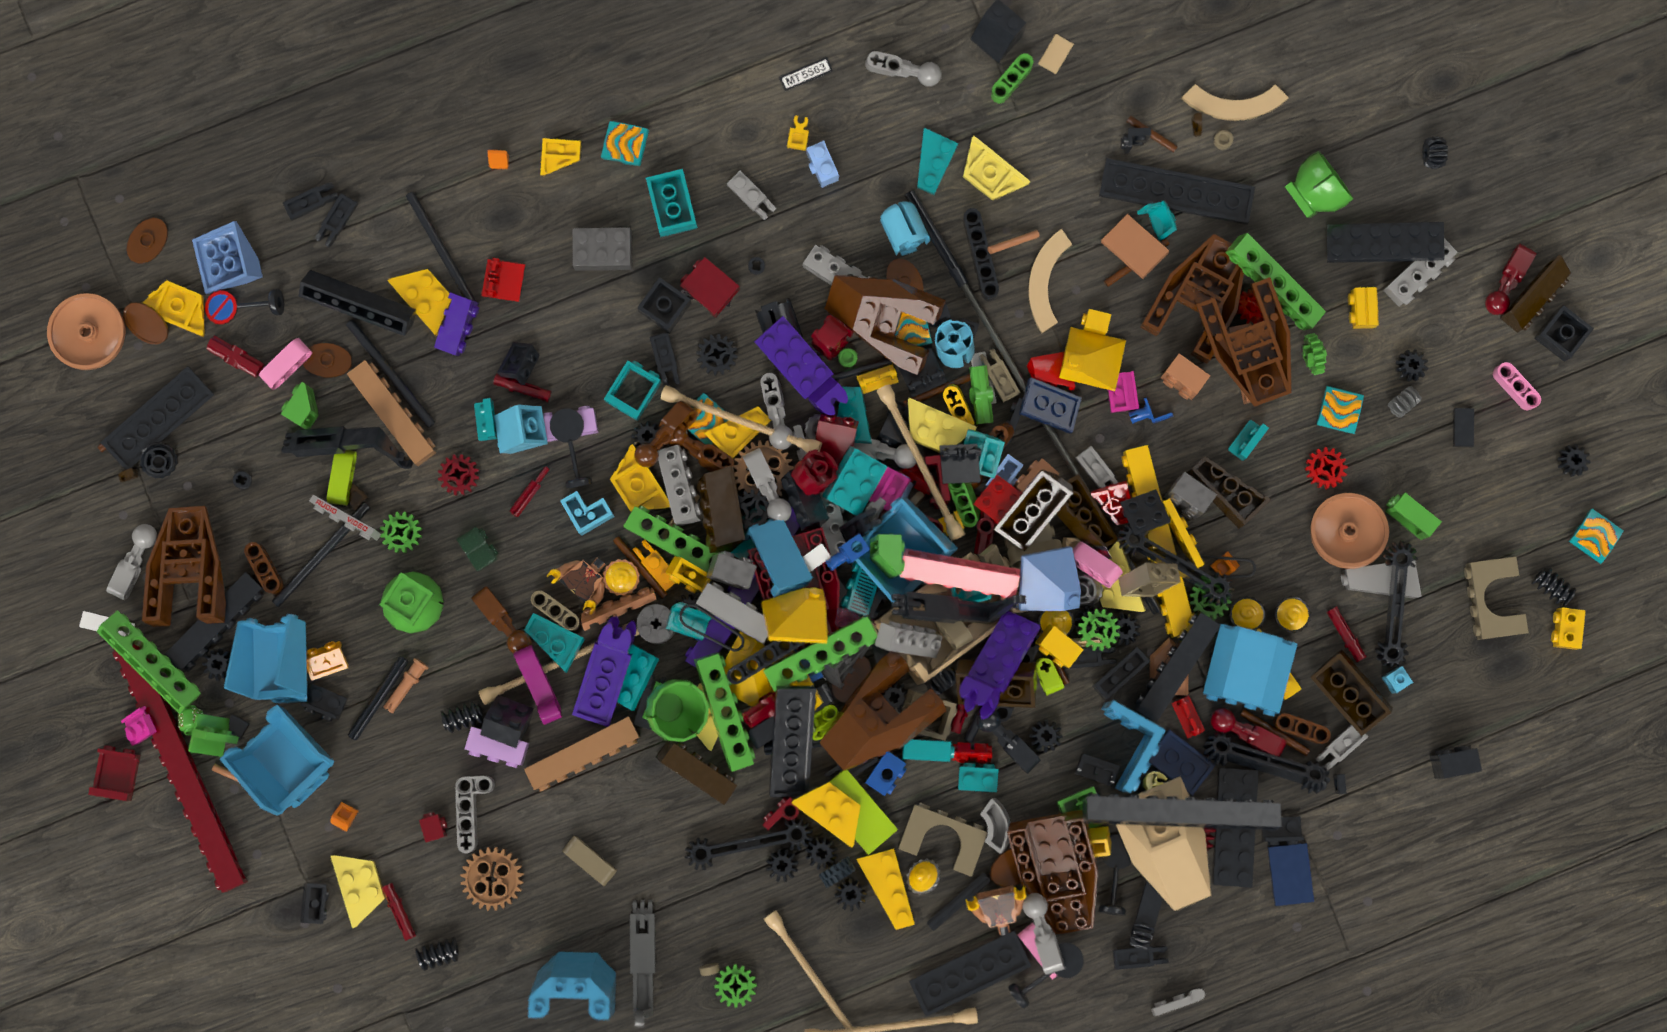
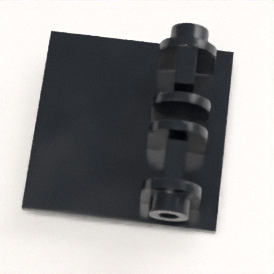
[898,348,947,397]
[939,444,981,484]
[1120,489,1171,536]

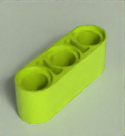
[327,450,357,506]

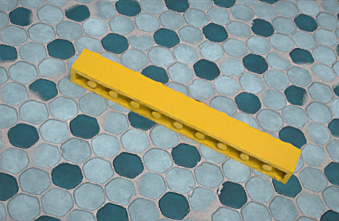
[1121,445,1192,638]

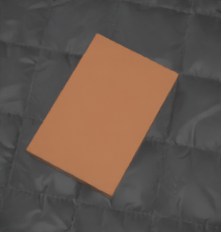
[1101,214,1169,279]

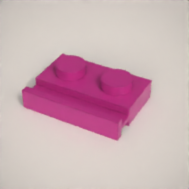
[1107,371,1139,413]
[869,467,911,511]
[121,706,157,746]

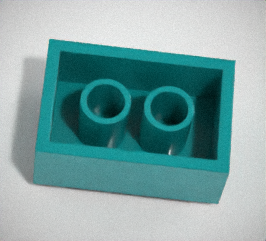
[646,169,697,237]
[822,446,888,516]

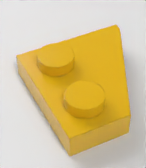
[540,138,581,176]

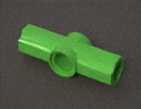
[969,365,994,424]

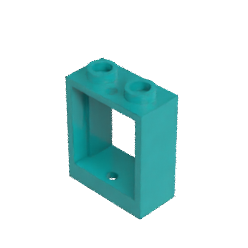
[604,361,662,421]
[902,740,954,762]

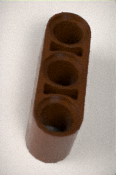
[244,542,284,594]
[1273,713,1331,744]

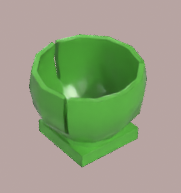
[1285,151,1353,218]
[379,571,444,634]
[642,679,709,742]

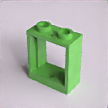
[1385,492,1442,540]

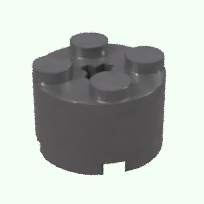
[637,604,675,644]

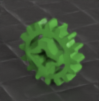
[1302,333,1327,375]
[380,512,422,553]
[1189,580,1231,620]
[1077,609,1120,651]
[714,964,757,1008]

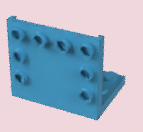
[1101,700,1165,793]

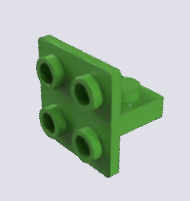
[188,713,239,757]

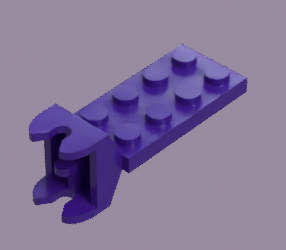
[754,316,848,415]
[960,611,1040,719]
[572,616,637,727]

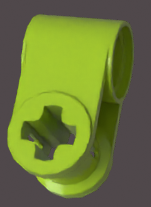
[1035,657,1064,696]
[813,705,839,740]

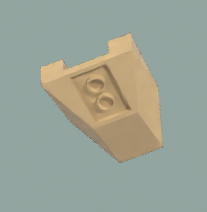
[1116,776,1211,911]

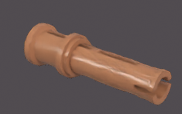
[383,658,429,713]

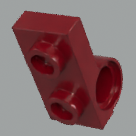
[763,797,799,830]

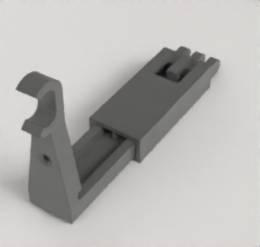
[630,900,656,1027]

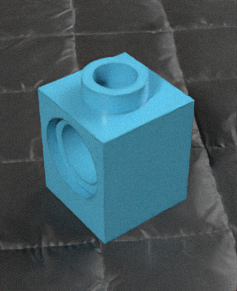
[1381,666,1413,694]

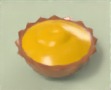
[602,559,640,596]

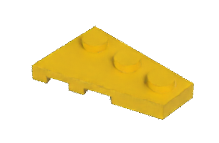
[704,406,771,458]

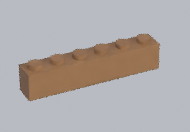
[347,360,436,466]
[524,717,640,792]

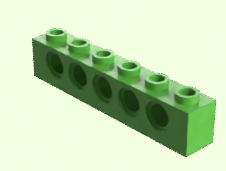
[1225,233,1326,330]
[623,505,734,573]
[96,610,201,714]
[764,614,878,692]
[694,652,755,772]

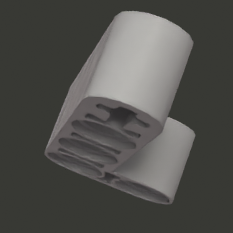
[455,776,495,853]

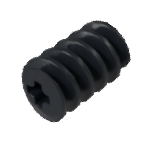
[1531,567,1576,607]
[441,701,484,733]
[415,937,459,971]

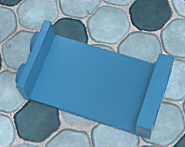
[745,519,812,597]

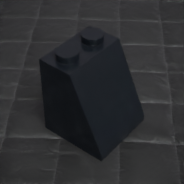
[970,0,1026,64]

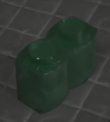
[457,527,499,572]

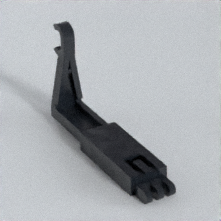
[281,426,413,469]
[891,592,1026,624]

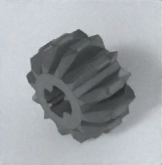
[1388,386,1422,418]

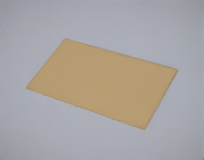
[1038,34,1074,74]

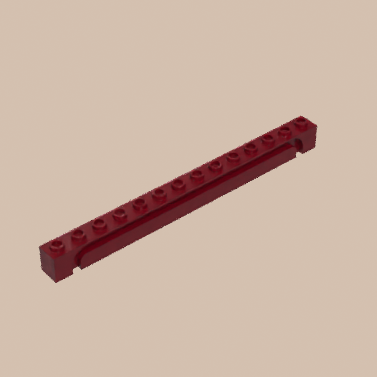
[112,645,248,893]

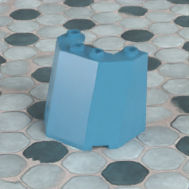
[851,497,958,602]
[224,614,307,704]
[1203,624,1297,716]
[220,705,334,816]
[528,952,616,1020]

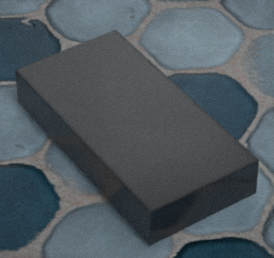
[1453,408,1474,447]

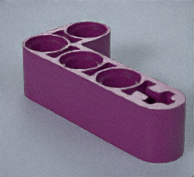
[513,645,562,725]

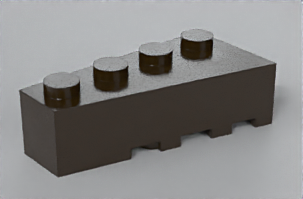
[1187,456,1272,529]
[1056,474,1117,548]
[656,741,737,805]

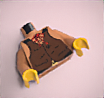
[547,557,606,614]
[965,886,1026,935]

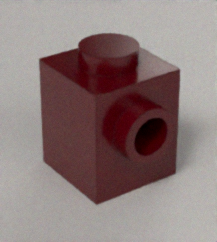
[419,812,447,842]

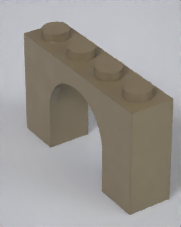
[1464,557,1529,640]
[898,802,988,877]

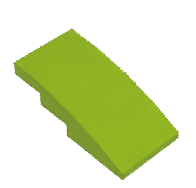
[830,770,898,855]

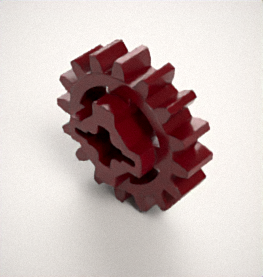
[438,454,480,496]

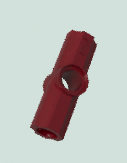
[206,335,265,378]
[974,511,997,554]
[742,691,776,728]

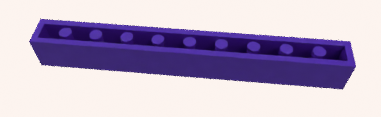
[685,501,800,668]

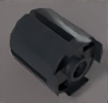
[755,298,803,337]

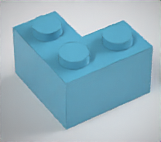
[560,491,615,536]

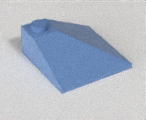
[192,221,263,294]
[1018,546,1081,611]

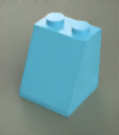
[494,405,548,454]

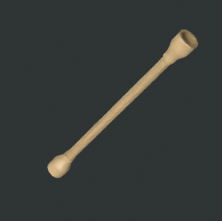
[877,384,965,541]
[661,385,822,453]
[479,620,639,705]
[764,910,853,1029]
[805,1008,978,1032]

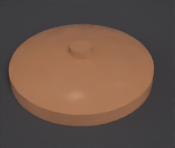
[47,293,126,370]
[1310,493,1389,569]

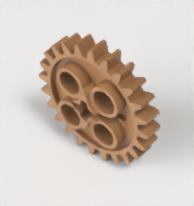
[733,440,794,501]
[460,847,524,911]

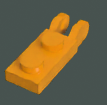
[632,539,676,592]

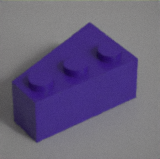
[434,293,479,356]

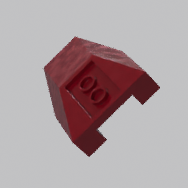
[747,527,840,651]

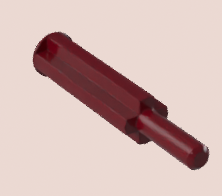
[509,466,549,517]

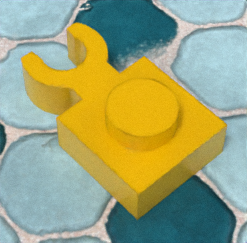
[787,116,809,151]

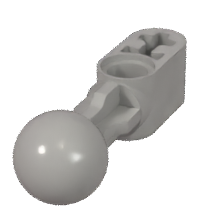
[865,51,941,86]
[760,373,794,450]
[854,439,917,469]
[742,448,792,521]
[106,524,157,600]
[1022,893,1065,974]

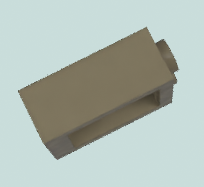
[1118,563,1180,597]
[902,689,957,741]

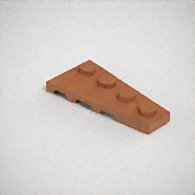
[581,587,657,631]

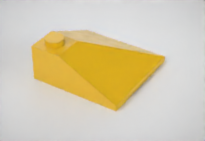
[1059,327,1126,391]
[761,588,827,643]
[715,632,774,707]

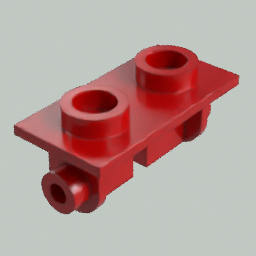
[898,464,938,495]
[1171,696,1205,739]
[952,742,992,764]

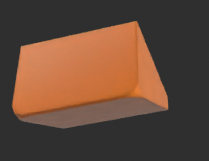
[488,150,509,169]
[1210,551,1240,575]
[330,802,358,832]

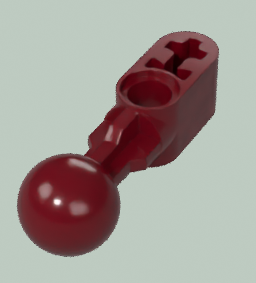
[1485,243,1536,315]
[1211,708,1287,757]

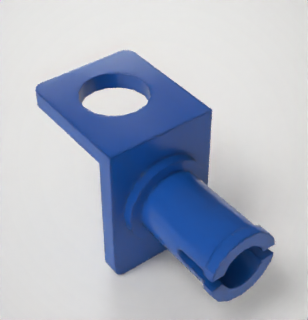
[1128,398,1174,424]
[825,534,870,571]

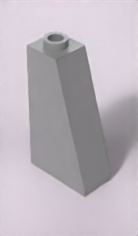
[1341,561,1422,599]

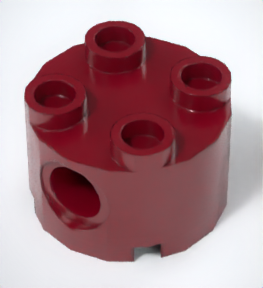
[811,315,853,360]
[791,449,838,495]

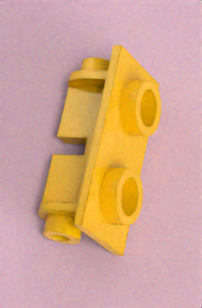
[857,364,899,394]

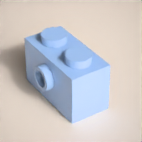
[806,141,839,188]
[984,454,1023,488]

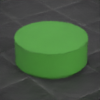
[838,348,857,368]

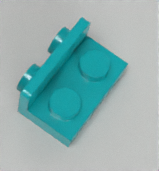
[474,398,497,441]
[1228,420,1269,461]
[666,602,711,641]
[958,763,999,792]

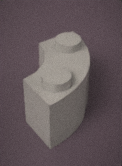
[980,798,1011,854]

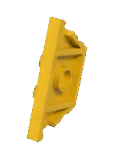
[388,269,452,336]
[142,280,205,337]
[610,444,670,512]
[1163,498,1204,568]
[791,782,861,848]

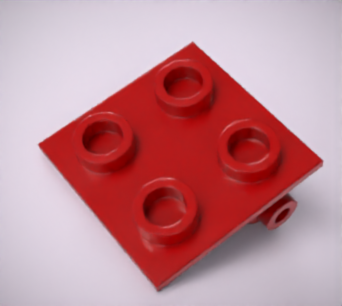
[482,258,525,302]
[973,474,1022,524]

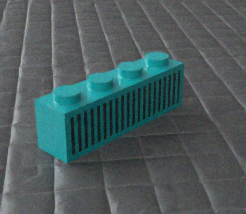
[840,561,877,620]

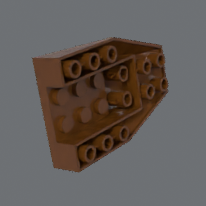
[1007,809,1098,935]

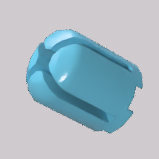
[880,201,930,256]
[935,320,975,368]

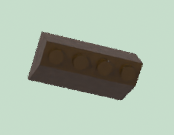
[1500,254,1571,333]
[697,467,745,553]
[994,469,1073,551]
[1310,649,1393,736]
[956,659,1037,708]

